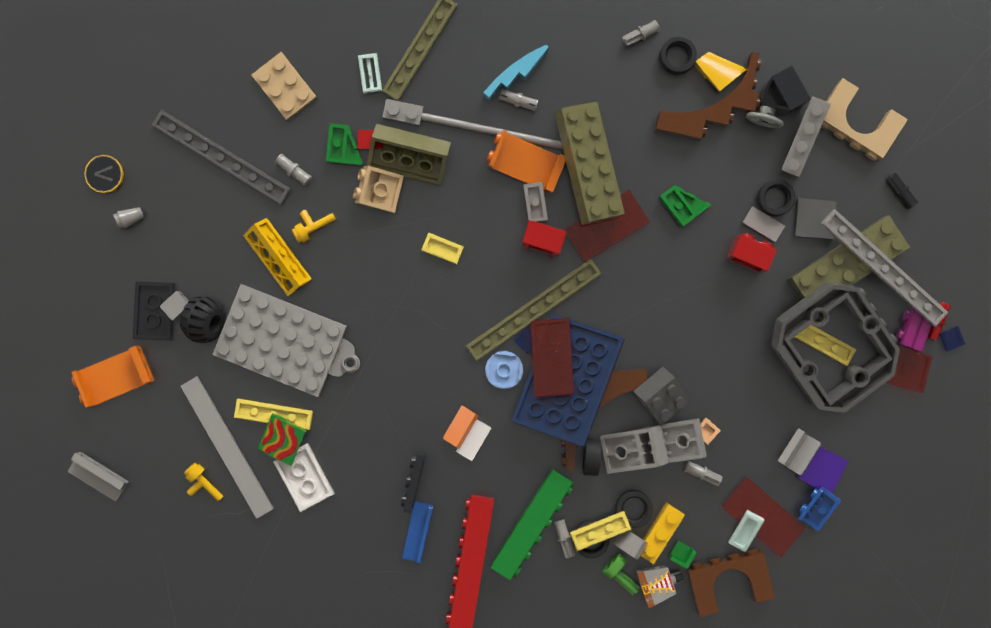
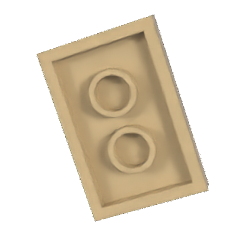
[252,52,317,121]

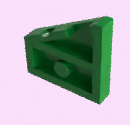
[326,123,363,166]
[658,185,711,228]

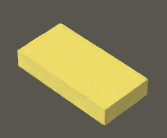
[421,233,464,265]

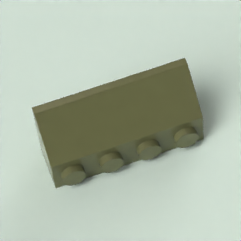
[367,124,451,185]

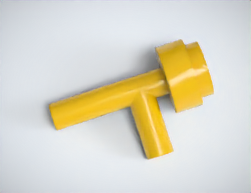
[292,210,336,243]
[184,463,223,501]

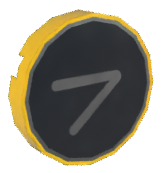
[84,155,124,194]

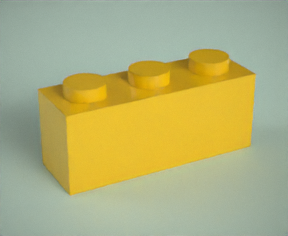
[640,502,685,564]

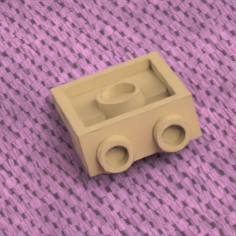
[353,166,404,213]

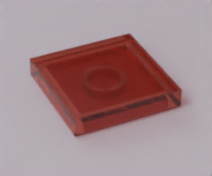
[886,347,933,393]

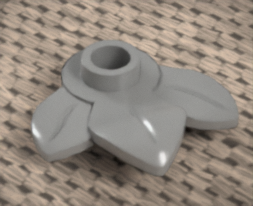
[329,339,360,376]

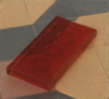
[564,190,649,262]
[531,318,574,398]
[722,477,806,557]

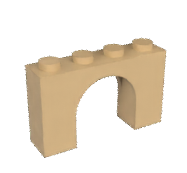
[821,78,908,161]

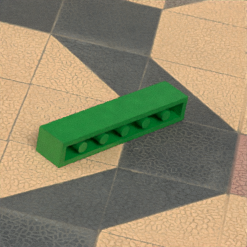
[491,468,573,580]

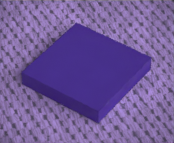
[796,447,849,493]

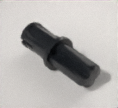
[887,173,918,209]

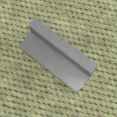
[68,452,129,501]

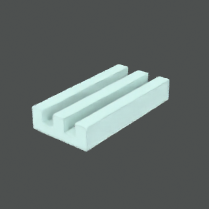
[358,53,382,94]

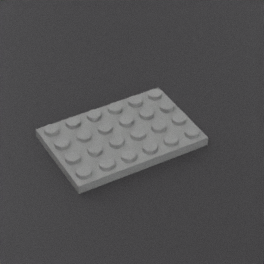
[212,284,347,397]

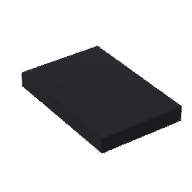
[133,281,175,340]

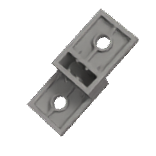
[600,418,707,474]

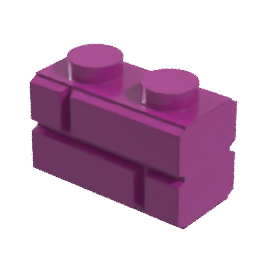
[896,308,932,352]

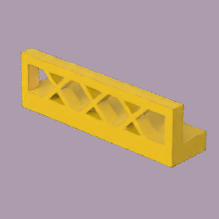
[243,218,312,296]

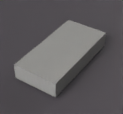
[742,206,785,243]
[609,531,648,559]

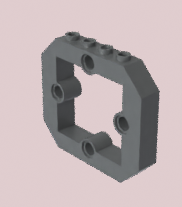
[771,282,900,413]

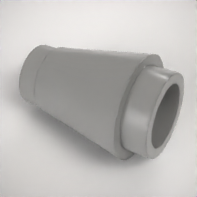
[114,207,144,229]

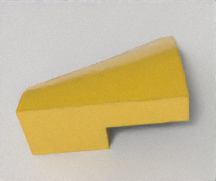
[694,52,746,92]

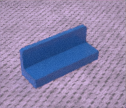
[402,501,434,564]

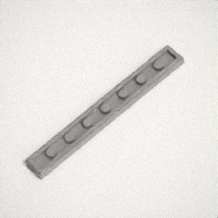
[820,209,948,327]
[180,376,274,519]

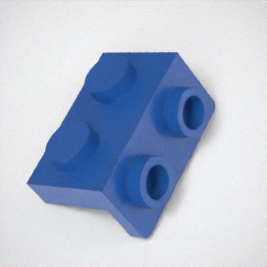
[798,486,842,532]

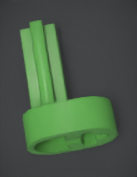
[602,552,640,595]

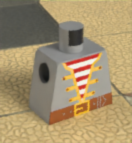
[636,565,684,608]

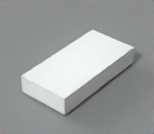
[456,419,491,461]

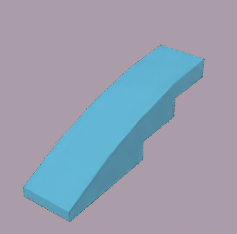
[483,45,549,101]

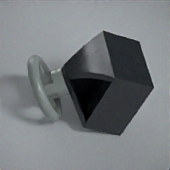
[746,66,811,128]

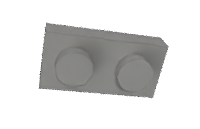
[523,182,549,222]

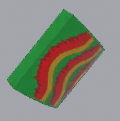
[258,413,306,466]

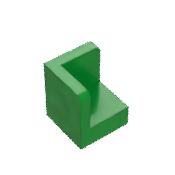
[668,540,697,569]

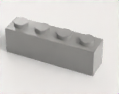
[781,96,831,177]

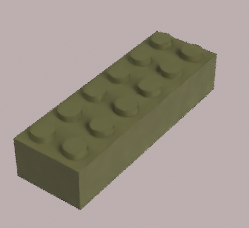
[555,101,625,225]
[788,215,910,300]

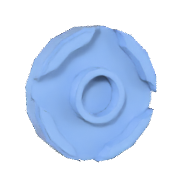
[485,351,523,389]

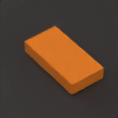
[443,406,479,449]

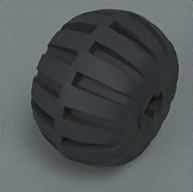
[180,296,226,343]

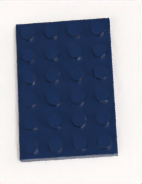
[511,314,625,448]

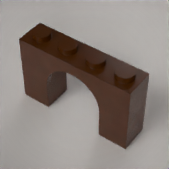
[686,549,775,617]

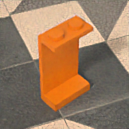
[486,130,566,193]
[71,346,155,408]

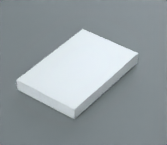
[273,443,335,512]

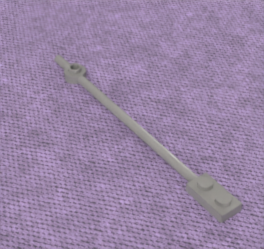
[382,99,563,150]

